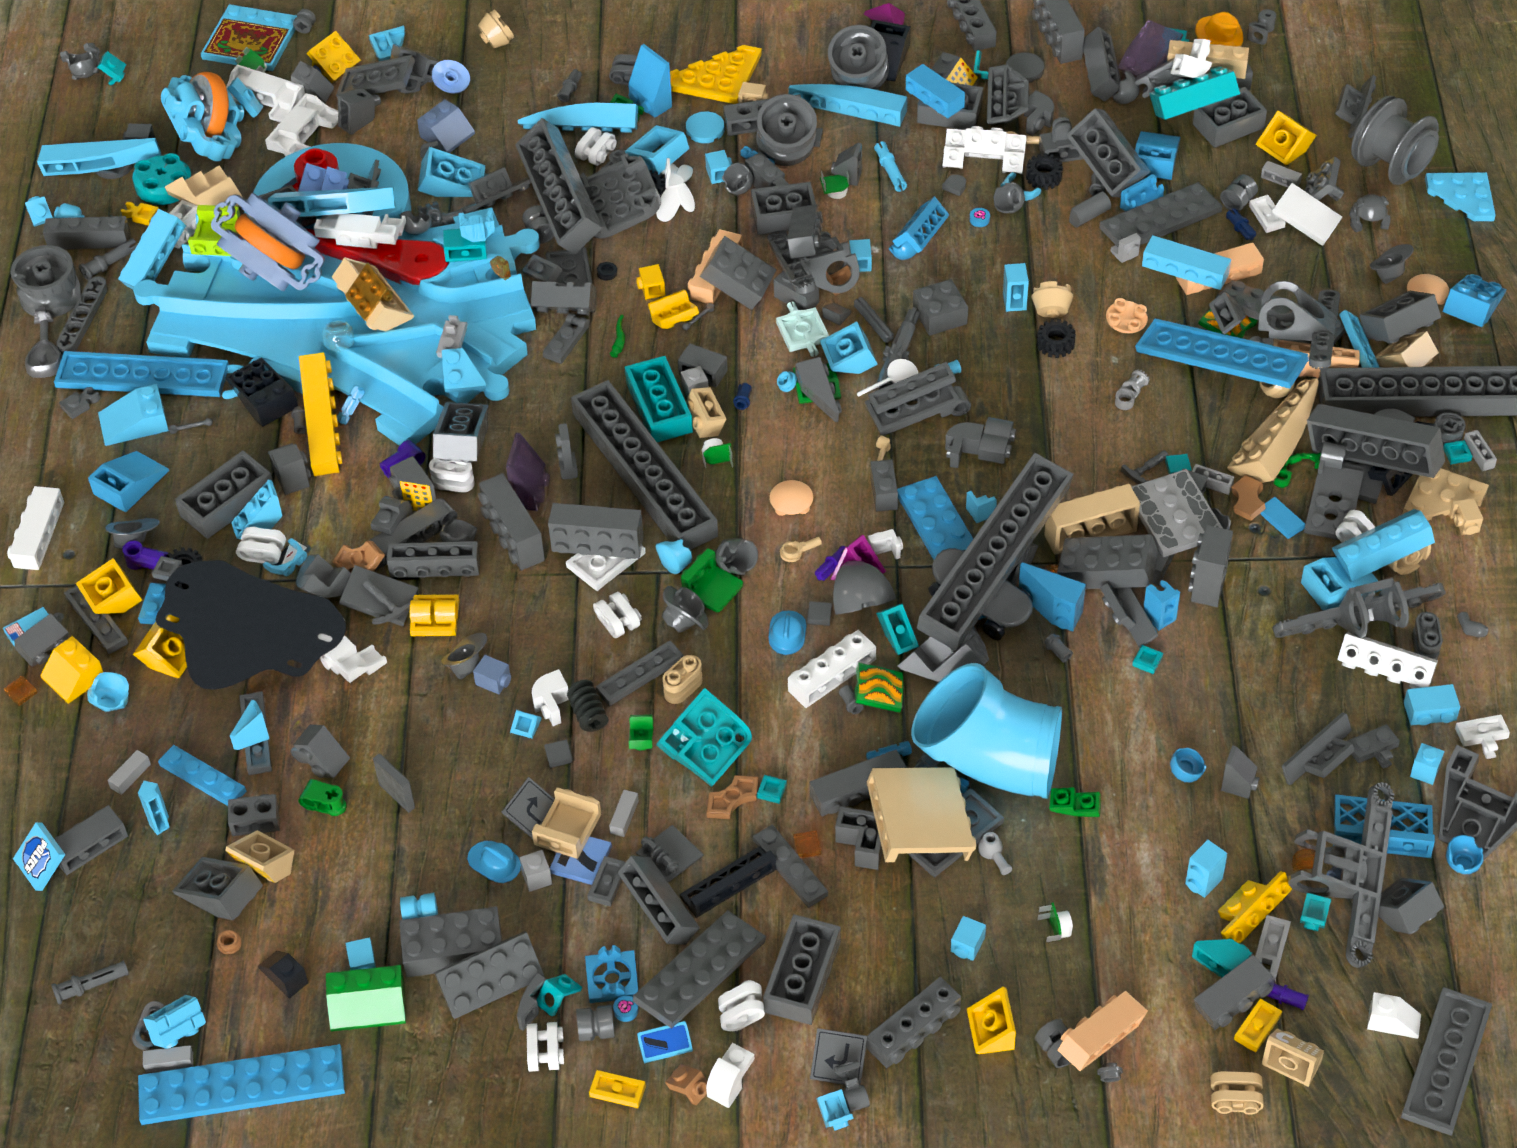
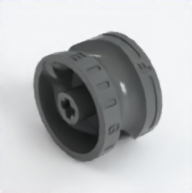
[828,25,889,90]
[756,94,817,166]
[10,245,82,318]

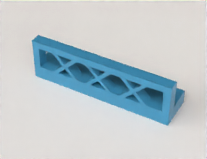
[893,196,949,253]

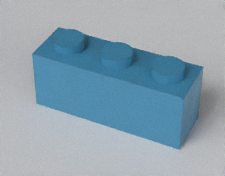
[906,64,965,118]

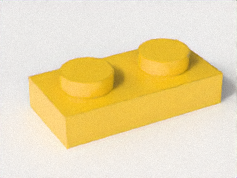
[1234,998,1282,1053]
[589,1070,646,1109]

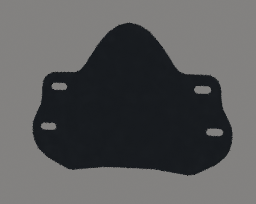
[156,560,346,690]

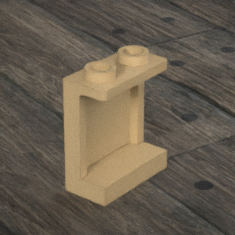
[532,788,601,859]

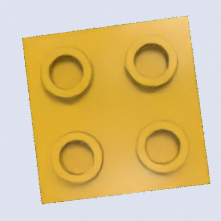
[307,31,361,83]
[410,595,459,636]

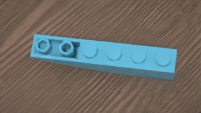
[788,84,907,127]
[518,103,638,133]
[37,138,161,176]
[268,187,396,217]

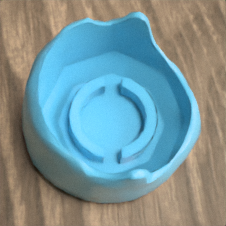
[655,539,692,574]

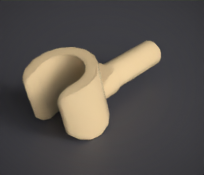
[876,435,891,461]

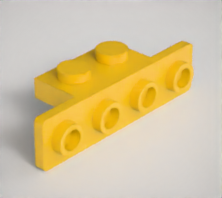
[1218,871,1292,943]

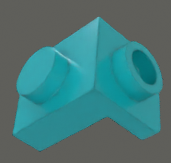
[97,51,126,86]
[1300,893,1331,931]

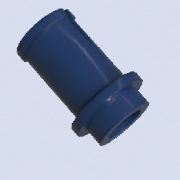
[733,383,752,410]

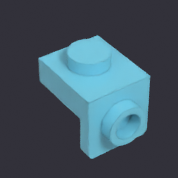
[25,196,53,227]
[816,1089,854,1131]

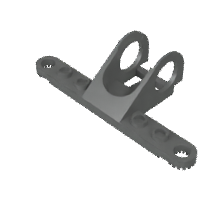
[767,230,860,294]
[1258,281,1340,369]
[1272,578,1446,638]
[1288,782,1394,968]

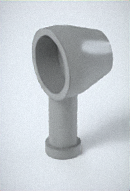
[978,832,1012,875]

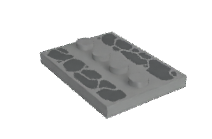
[1132,469,1223,557]

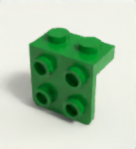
[681,548,743,613]

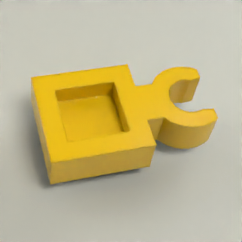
[121,202,159,226]

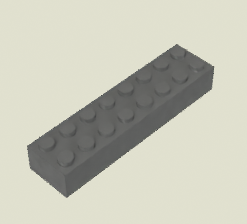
[515,118,603,255]

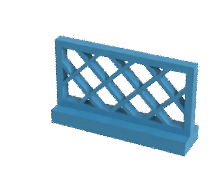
[1333,795,1435,858]

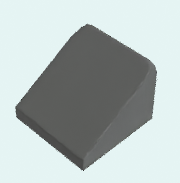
[822,303,851,325]

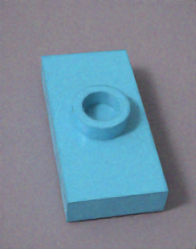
[227,77,264,118]

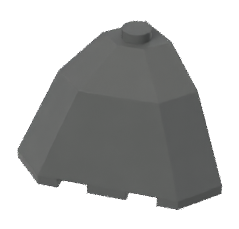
[898,627,989,682]

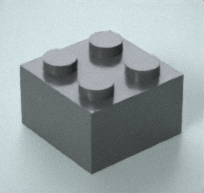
[913,279,968,336]

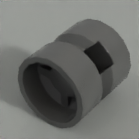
[1220,174,1258,212]
[522,205,554,244]
[576,1005,615,1042]
[1035,1019,1071,1068]

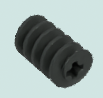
[567,679,609,732]

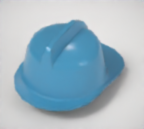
[769,610,806,655]
[467,841,521,883]

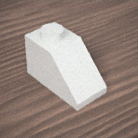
[1367,992,1421,1038]

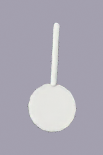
[857,359,918,396]

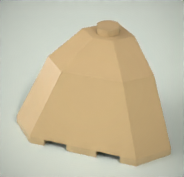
[165,165,242,208]

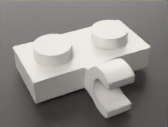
[1249,195,1286,233]
[1455,715,1510,759]

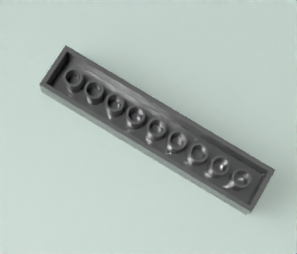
[1318,366,1517,417]
[571,380,718,550]
[917,453,1074,651]

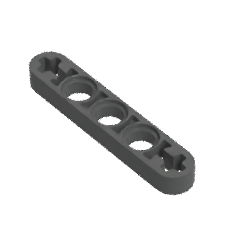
[56,276,108,355]

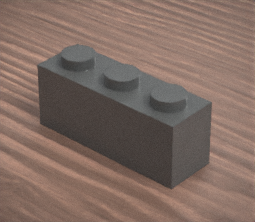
[54,805,128,875]
[1194,955,1274,1030]

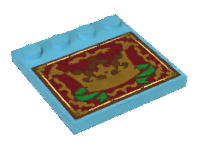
[201,4,297,71]

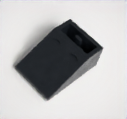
[871,20,911,82]
[225,357,298,427]

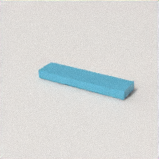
[1339,310,1380,368]

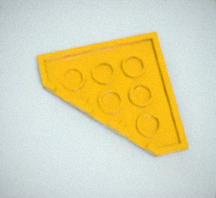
[670,45,762,104]

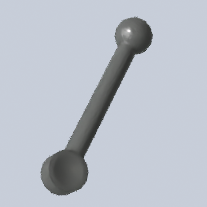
[682,303,715,330]
[168,418,213,434]

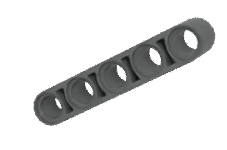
[359,498,458,571]

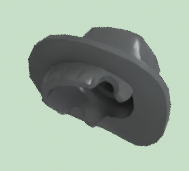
[662,586,709,633]

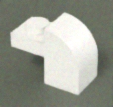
[1171,39,1212,78]
[532,669,568,726]
[706,1043,755,1108]

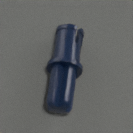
[1226,208,1256,241]

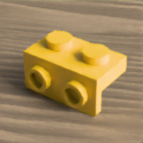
[648,289,699,329]

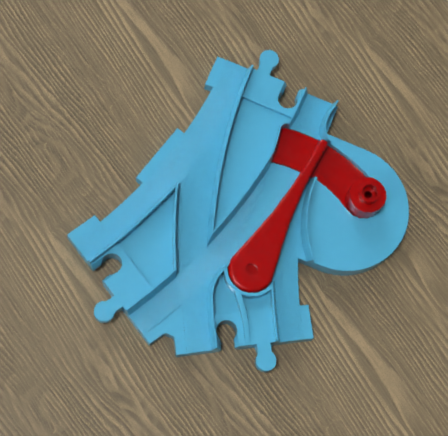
[133,143,540,446]

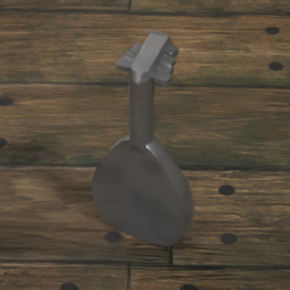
[25,307,62,378]

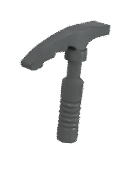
[1121,450,1169,484]
[363,579,410,624]

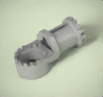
[1115,369,1150,410]

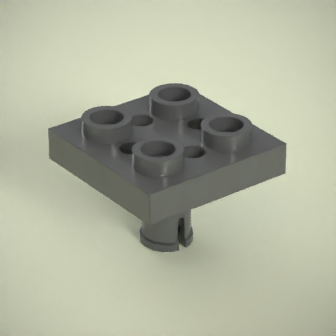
[1304,156,1344,201]

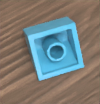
[820,322,878,374]

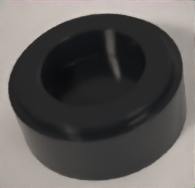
[597,262,617,281]

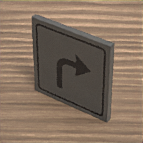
[501,777,555,839]
[810,1028,868,1085]

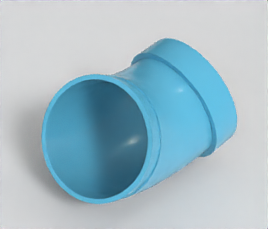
[911,663,1062,799]

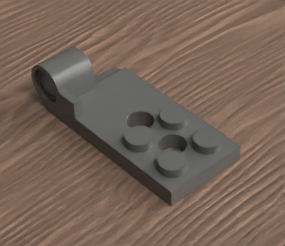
[864,384,971,436]
[1304,442,1365,540]

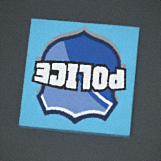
[13,822,65,891]

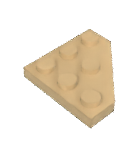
[1403,468,1489,521]

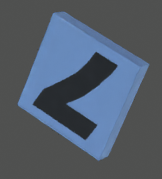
[550,837,612,885]

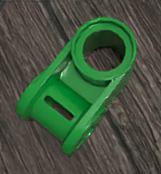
[298,779,347,816]

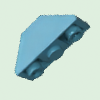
[231,479,282,539]

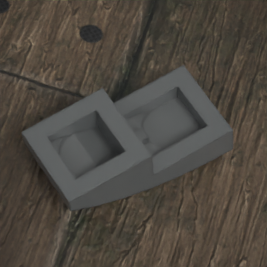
[517,973,546,1031]

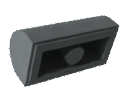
[1069,191,1111,228]

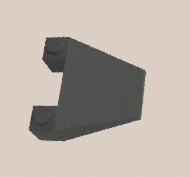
[1439,745,1517,860]

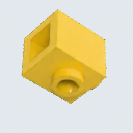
[636,264,665,300]

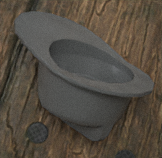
[1370,244,1414,284]
[105,518,160,549]
[441,633,488,679]

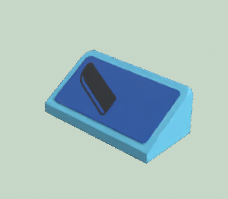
[637,1021,693,1063]

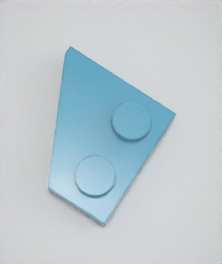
[369,26,405,62]
[442,348,486,393]

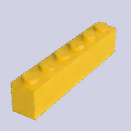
[299,352,343,476]

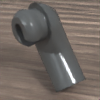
[1457,612,1489,637]

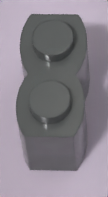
[978,417,1017,464]

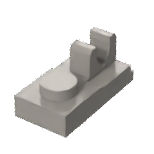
[436,315,468,358]

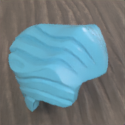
[87,672,129,712]

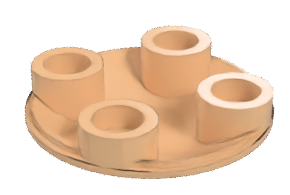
[1407,274,1449,305]
[1106,298,1148,333]
[770,480,813,516]

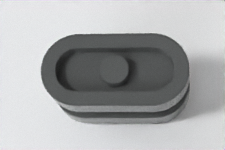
[609,54,638,85]
[1412,612,1443,660]

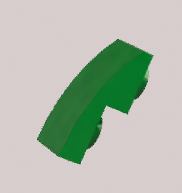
[1049,787,1101,817]

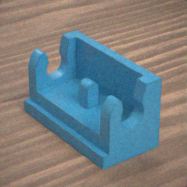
[1120,174,1164,212]
[1143,580,1180,631]

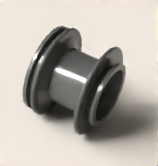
[1351,95,1439,185]

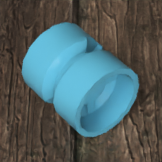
[400,893,438,920]

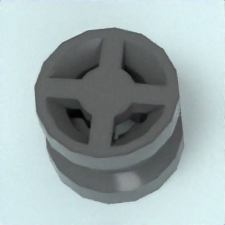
[293,9,316,33]

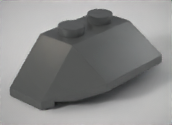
[987,64,1029,125]

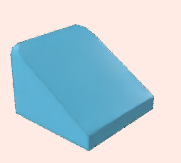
[510,710,542,739]

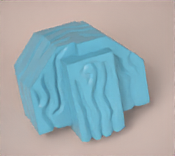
[459,209,495,242]

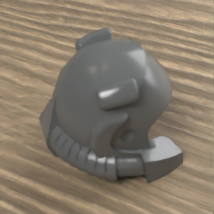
[60,43,100,80]
[1349,194,1390,232]

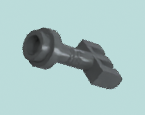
[417,201,442,225]

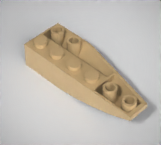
[1227,378,1319,483]

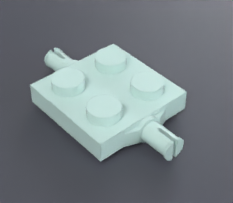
[776,301,829,357]

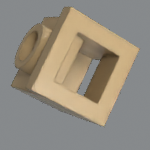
[738,82,769,103]
[1449,498,1483,535]

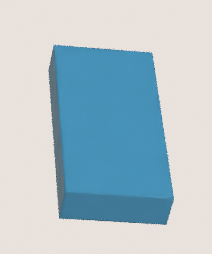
[1260,497,1305,539]

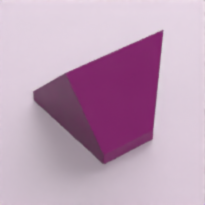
[864,3,905,25]
[830,535,886,580]

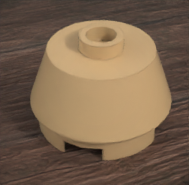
[478,9,514,48]
[1031,281,1073,318]

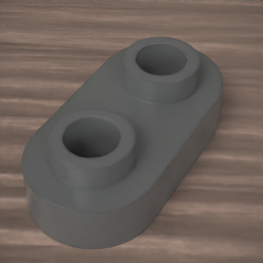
[132,1001,165,1050]

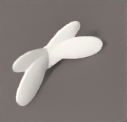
[656,158,695,222]

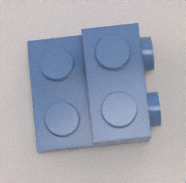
[298,163,349,192]

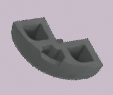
[390,44,440,93]
[296,554,351,598]
[833,560,896,615]

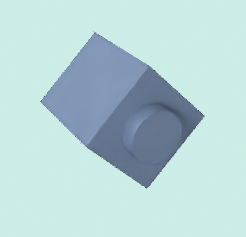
[473,655,511,694]

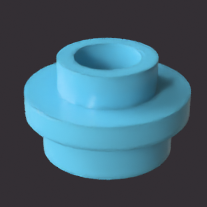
[777,371,797,392]

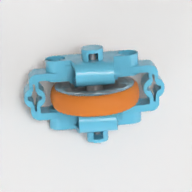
[161,72,244,161]

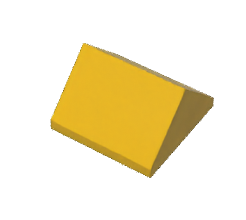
[967,987,1016,1054]

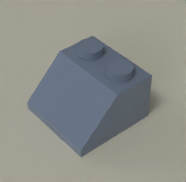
[417,99,475,153]

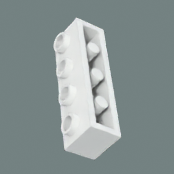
[788,630,876,708]
[1337,631,1438,689]

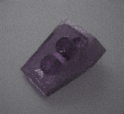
[1118,20,1183,77]
[506,433,550,511]

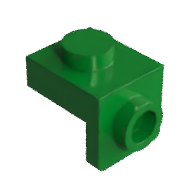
[629,715,654,751]

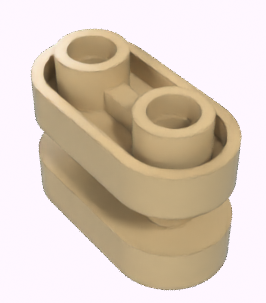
[663,655,703,704]
[1210,1071,1264,1114]

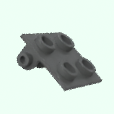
[636,825,704,883]

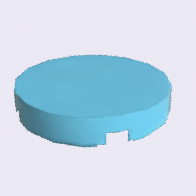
[686,111,725,143]

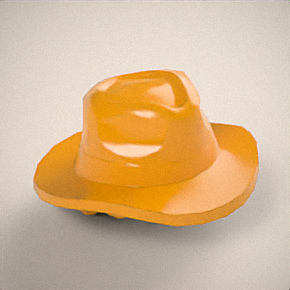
[1195,12,1243,47]

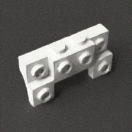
[226,64,305,122]
[265,93,338,157]
[943,126,1027,174]
[314,213,406,249]
[318,618,387,683]

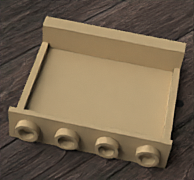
[867,767,976,862]

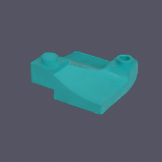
[656,688,752,787]

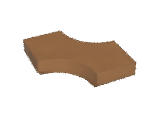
[1231,475,1266,521]
[332,540,385,573]
[707,775,759,819]

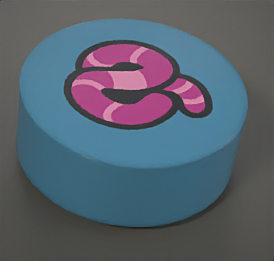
[970,208,990,227]
[613,996,639,1022]

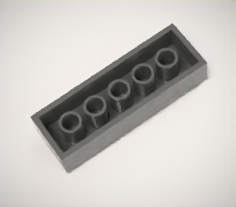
[1307,404,1445,478]

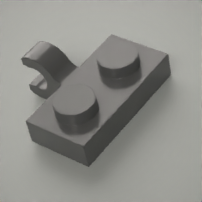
[1347,724,1400,769]

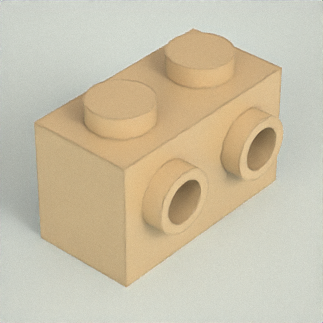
[686,387,726,438]

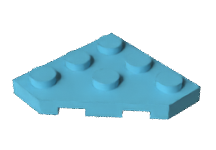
[1425,172,1496,221]

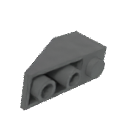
[795,357,842,422]

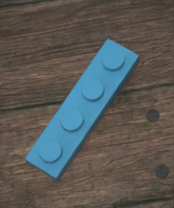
[158,745,247,806]

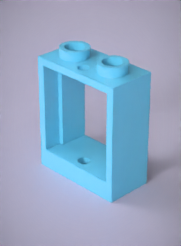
[625,125,690,175]

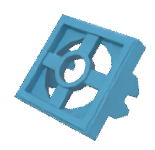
[585,945,638,1003]

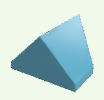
[230,700,269,750]

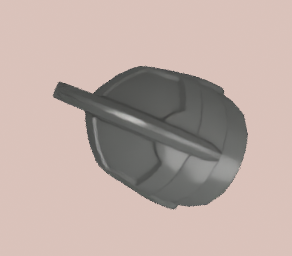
[713,538,758,575]

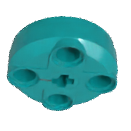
[132,153,191,205]

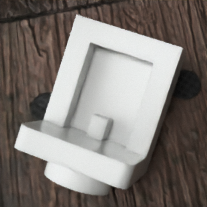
[868,529,903,559]

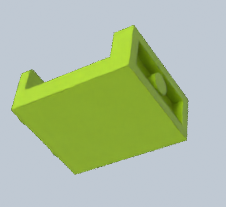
[188,205,240,256]

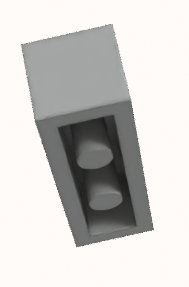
[1261,161,1302,188]
[1464,430,1497,471]
[1192,464,1235,495]
[108,750,151,795]
[609,790,639,837]
[143,1046,193,1073]

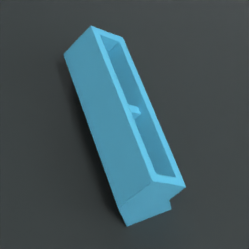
[138,781,170,835]

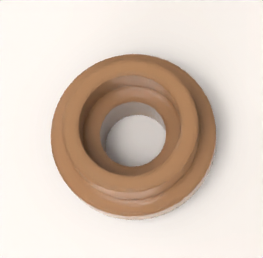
[216,930,242,954]

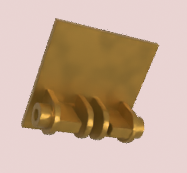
[345,263,393,321]

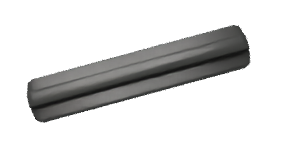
[854,297,894,343]

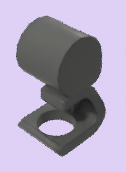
[1247,9,1276,45]
[834,1060,870,1112]

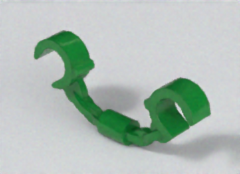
[1274,453,1321,488]

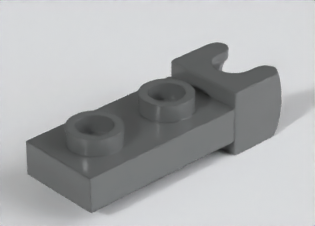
[1135,58,1183,98]
[555,423,578,479]

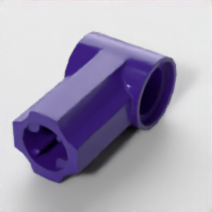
[380,440,426,478]
[122,541,168,570]

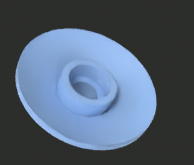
[432,60,470,93]

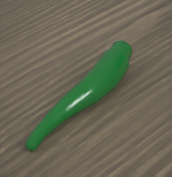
[610,314,625,358]

